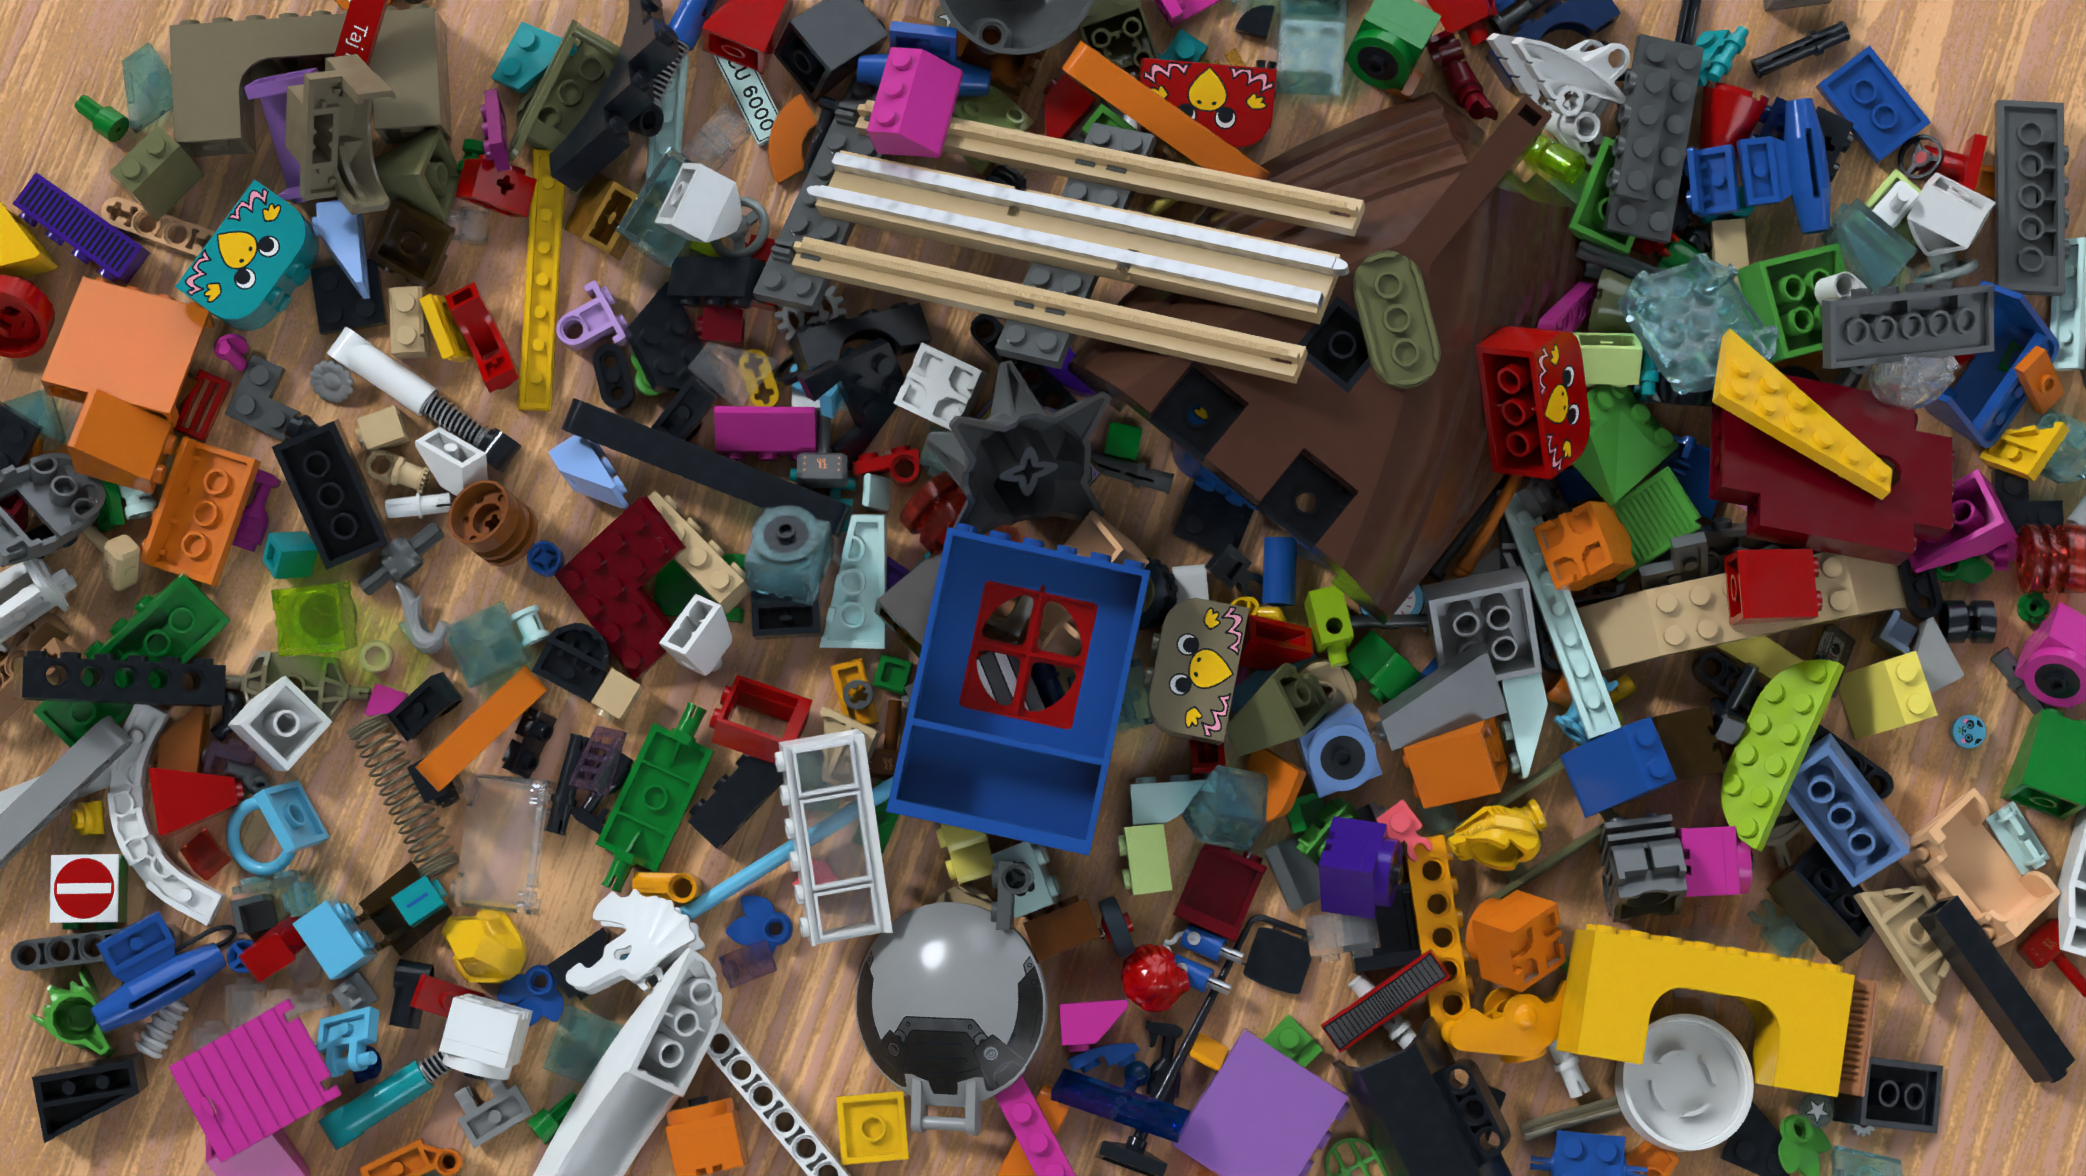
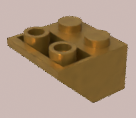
[564,173,652,260]

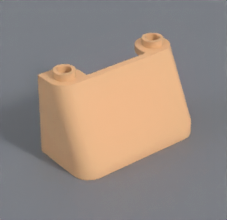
[1898,788,2061,948]

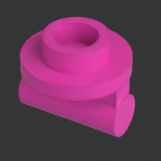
[213,334,248,372]

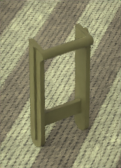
[509,19,621,196]
[1445,758,1620,900]

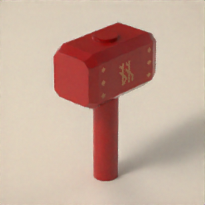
[2016,917,2086,998]

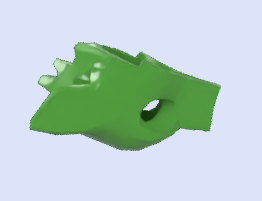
[29,966,116,1057]

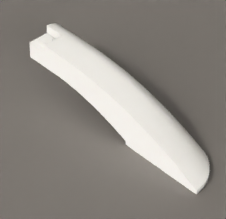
[533,947,722,1176]

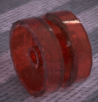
[899,471,967,554]

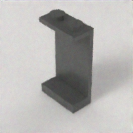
[1263,801,1405,912]

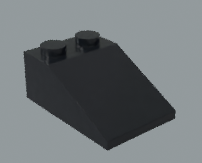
[1832,1057,1943,1133]

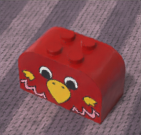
[1139,58,1277,147]
[1475,326,1590,479]

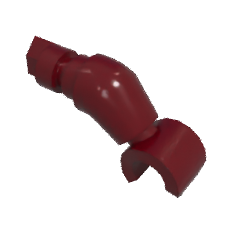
[1426,30,1498,121]

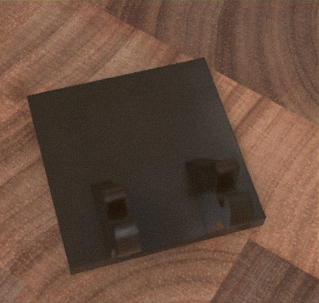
[353,861,454,956]

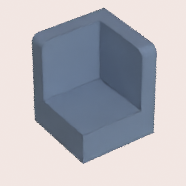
[1870,609,1918,657]

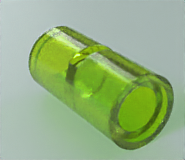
[1522,133,1586,185]

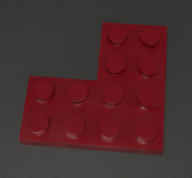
[554,495,686,681]

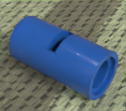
[1262,537,1297,607]

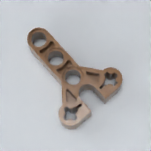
[0,611,85,726]

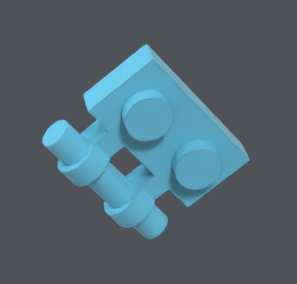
[317,1006,380,1077]

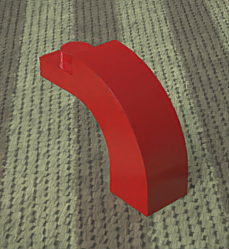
[445,282,520,393]

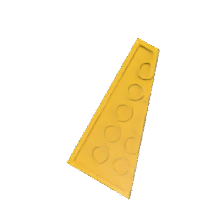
[1712,328,1892,500]

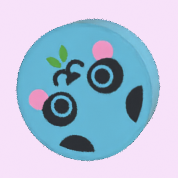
[1950,715,1986,749]

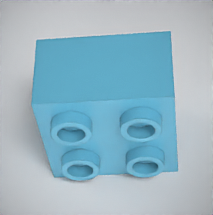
[293,900,378,980]

